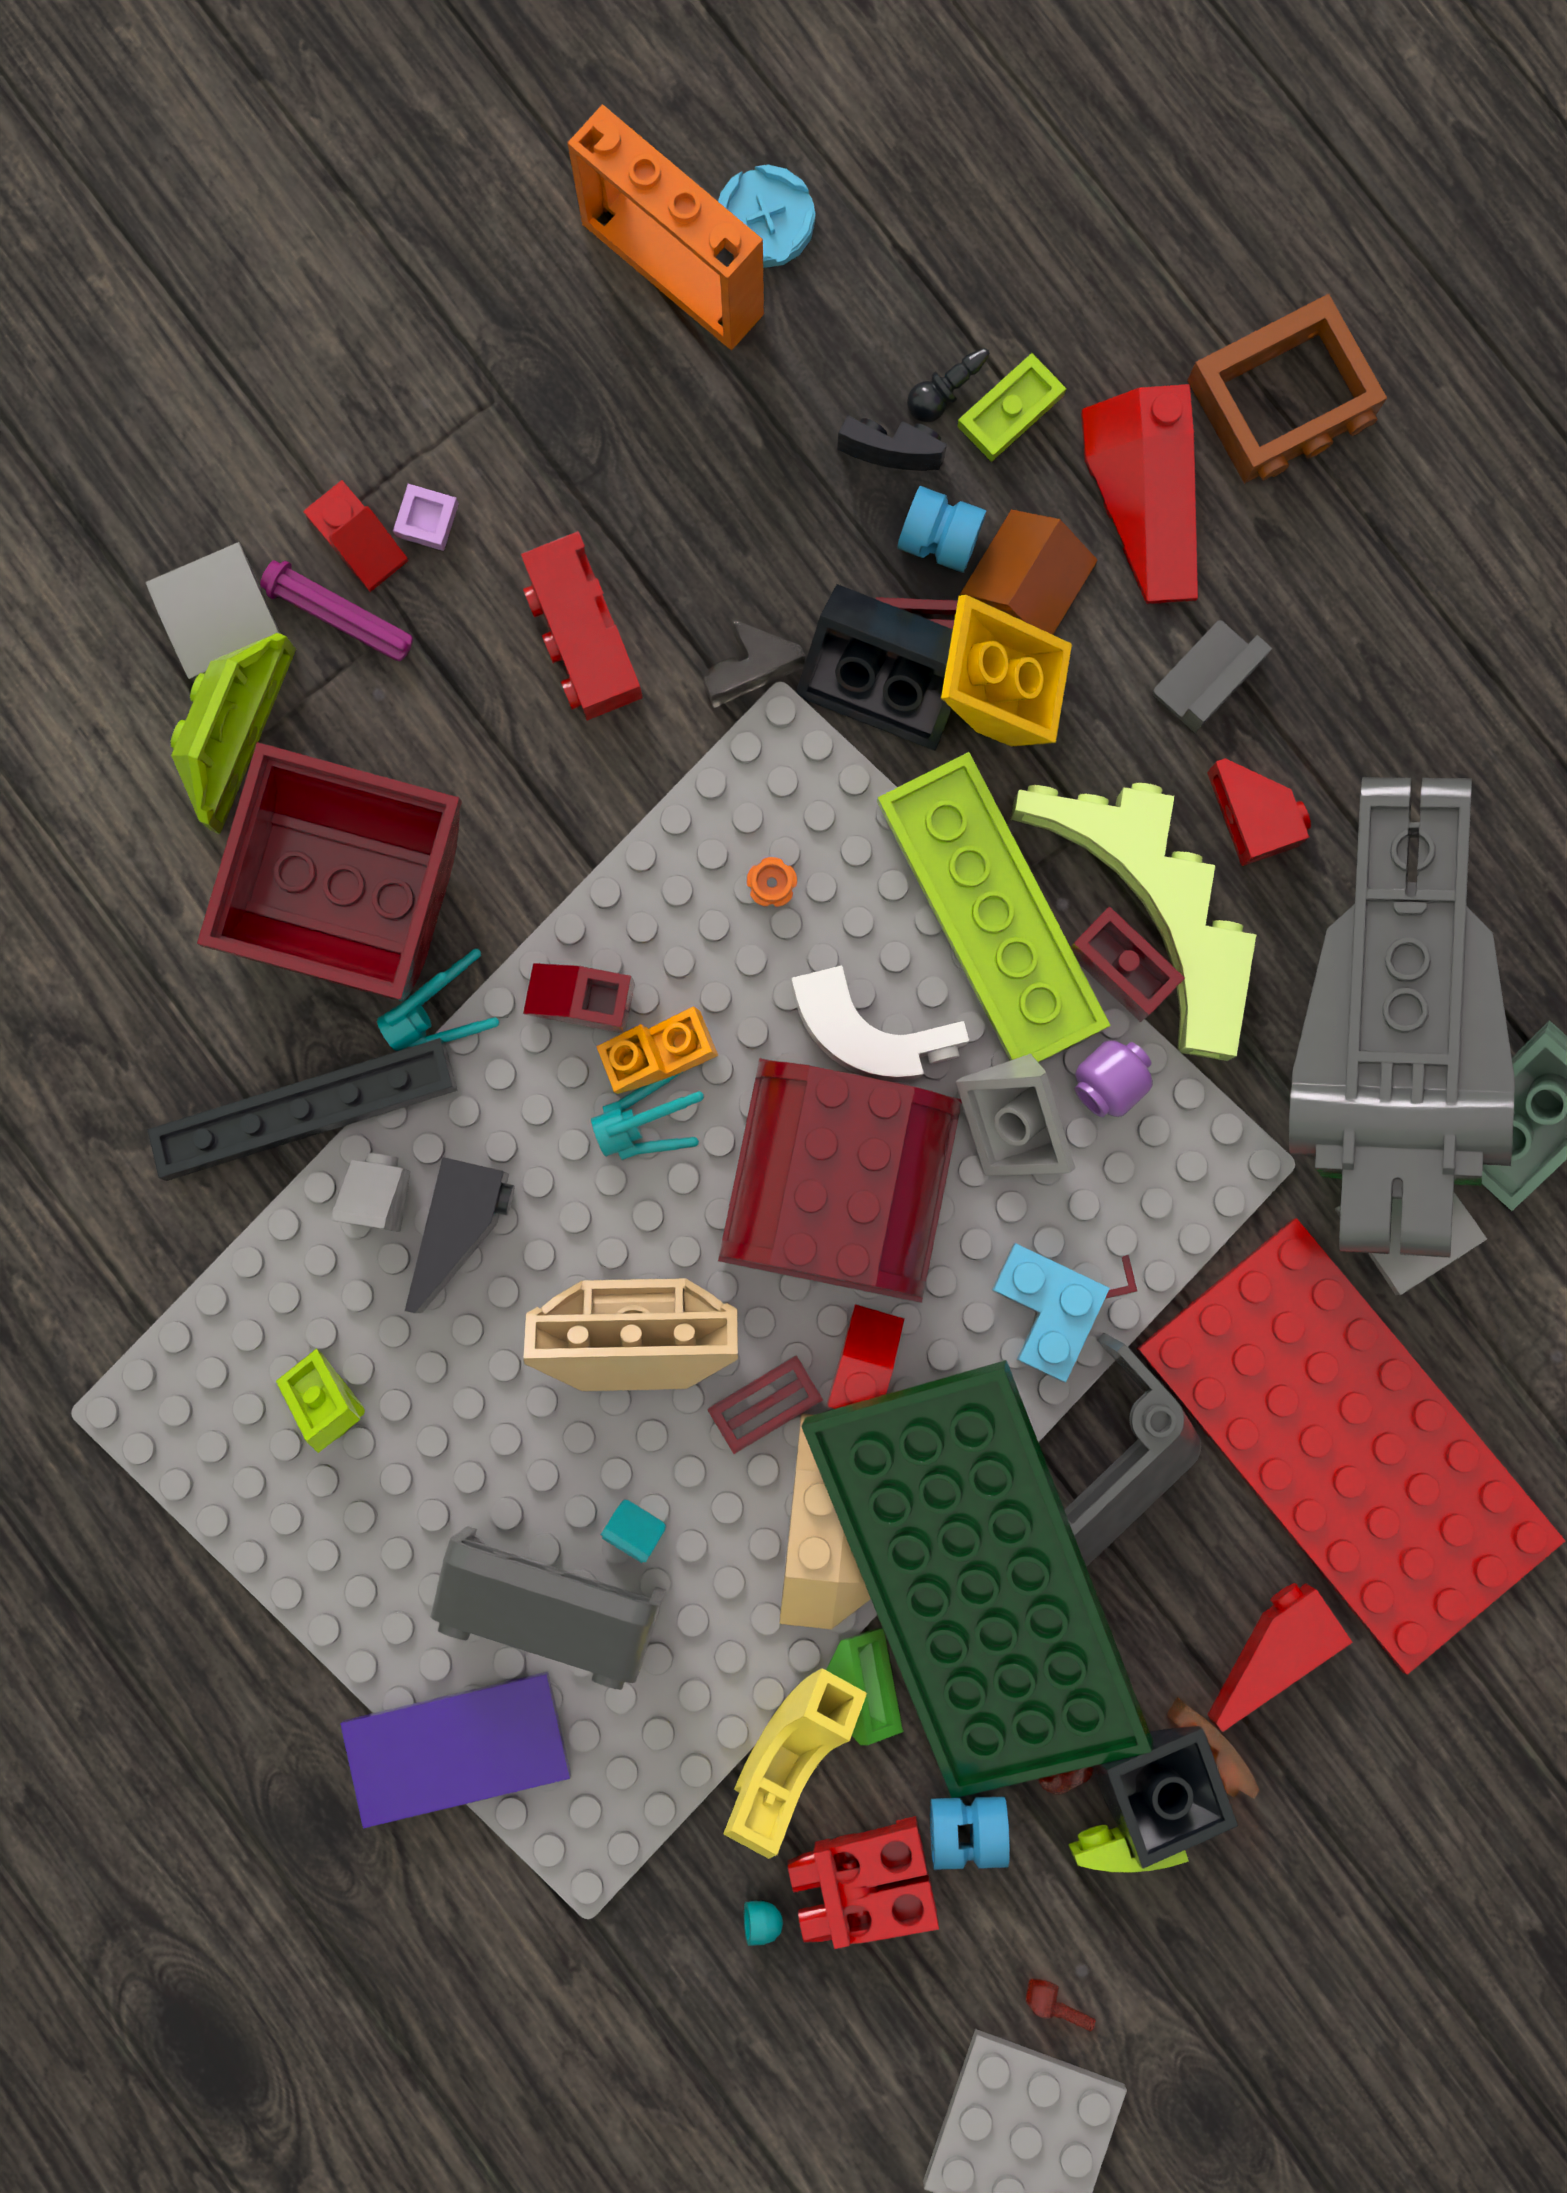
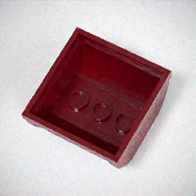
[197,742,462,1002]
[718,1058,962,1303]

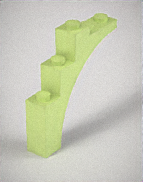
[1011,783,1256,1061]

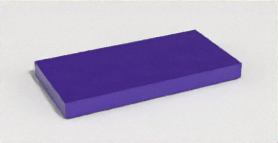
[340,1672,571,1828]

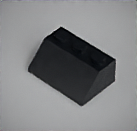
[796,584,953,751]

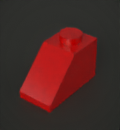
[1207,758,1311,866]
[826,1304,905,1409]

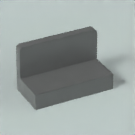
[1153,620,1272,733]

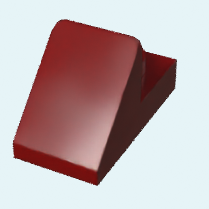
[303,480,409,592]

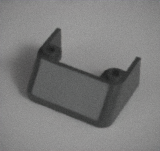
[1064,1333,1201,1567]
[430,1526,666,1690]

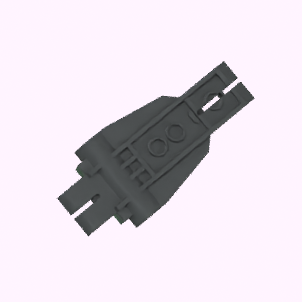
[1289,777,1515,1258]

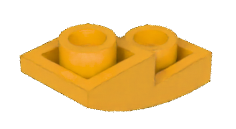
[596,1006,719,1094]

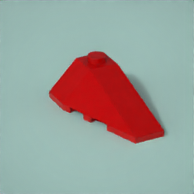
[1081,384,1198,604]

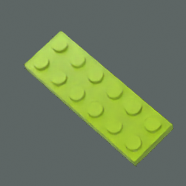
[877,752,1111,1063]

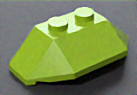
[171,633,296,834]

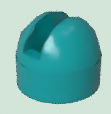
[744,1901,783,1946]

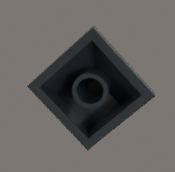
[1092,1725,1238,1869]

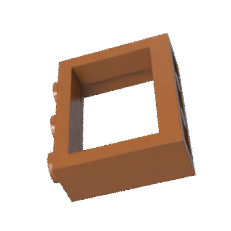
[1187,294,1387,484]

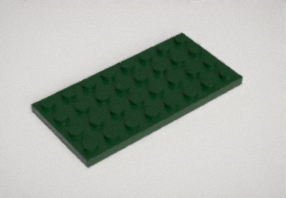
[801,1360,1153,1798]

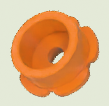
[747,857,797,907]

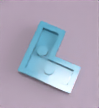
[992,1243,1110,1382]

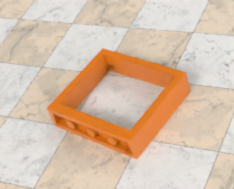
[567,104,764,351]

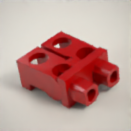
[787,1816,939,1949]

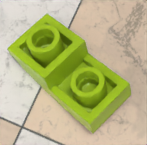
[1068,1825,1189,1872]

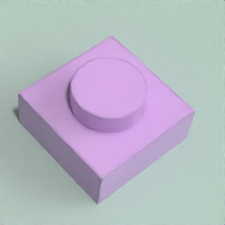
[393,484,459,551]

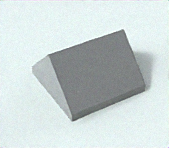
[956,1054,1075,1176]

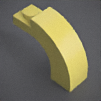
[723,1668,867,1859]

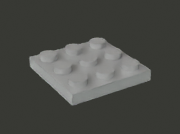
[923,2029,1127,2193]

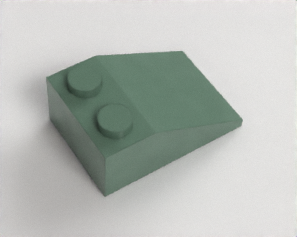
[1482,1020,1567,1211]

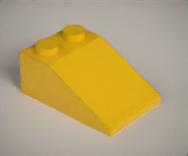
[941,595,1072,747]

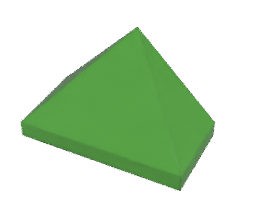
[826,1628,903,1745]

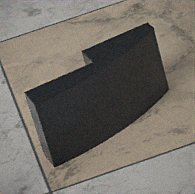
[837,415,947,471]

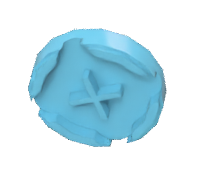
[718,165,815,268]

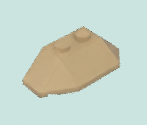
[523,1278,738,1391]
[779,1413,871,1629]

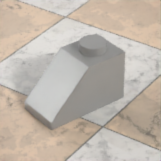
[331,1153,411,1232]

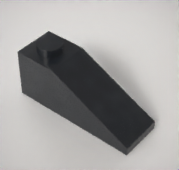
[405,1157,515,1313]

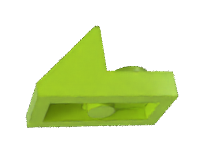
[276,1348,365,1453]

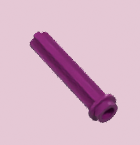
[260,560,413,661]

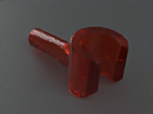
[1026,1978,1096,2032]

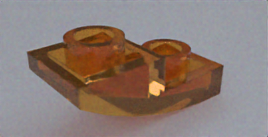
[1167,1697,1259,1799]

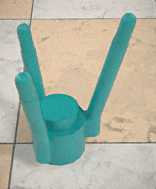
[377,949,500,1052]
[591,1072,704,1160]

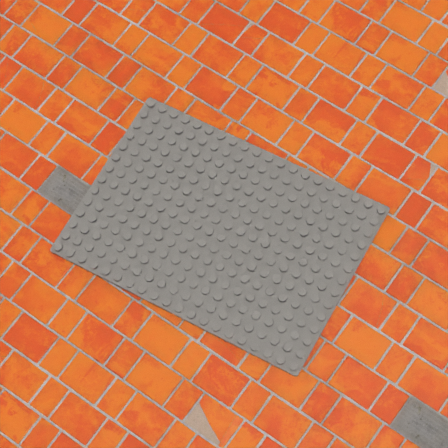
[71,682,1295,1919]

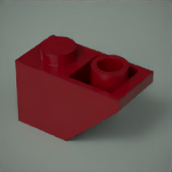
[523,963,635,1033]

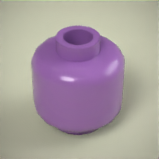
[1074,1040,1153,1117]

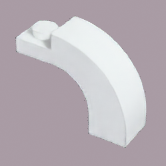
[791,965,969,1081]

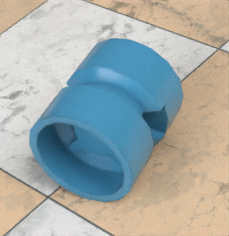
[897,486,987,573]
[930,1797,1010,1870]

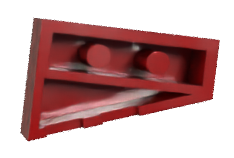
[521,531,643,720]

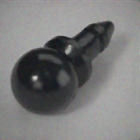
[907,348,990,422]

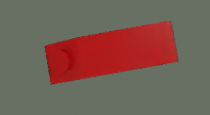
[1207,1583,1353,1732]

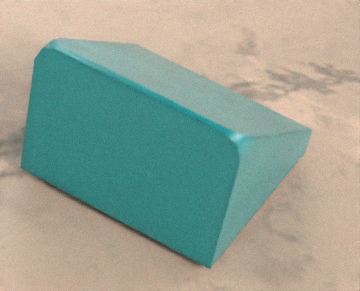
[600,1499,666,1563]

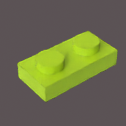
[957,353,1066,462]

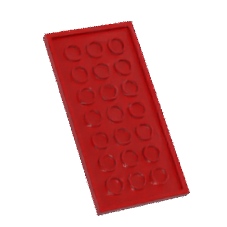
[1136,1218,1565,1675]

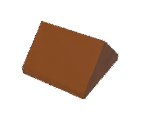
[960,509,1098,635]

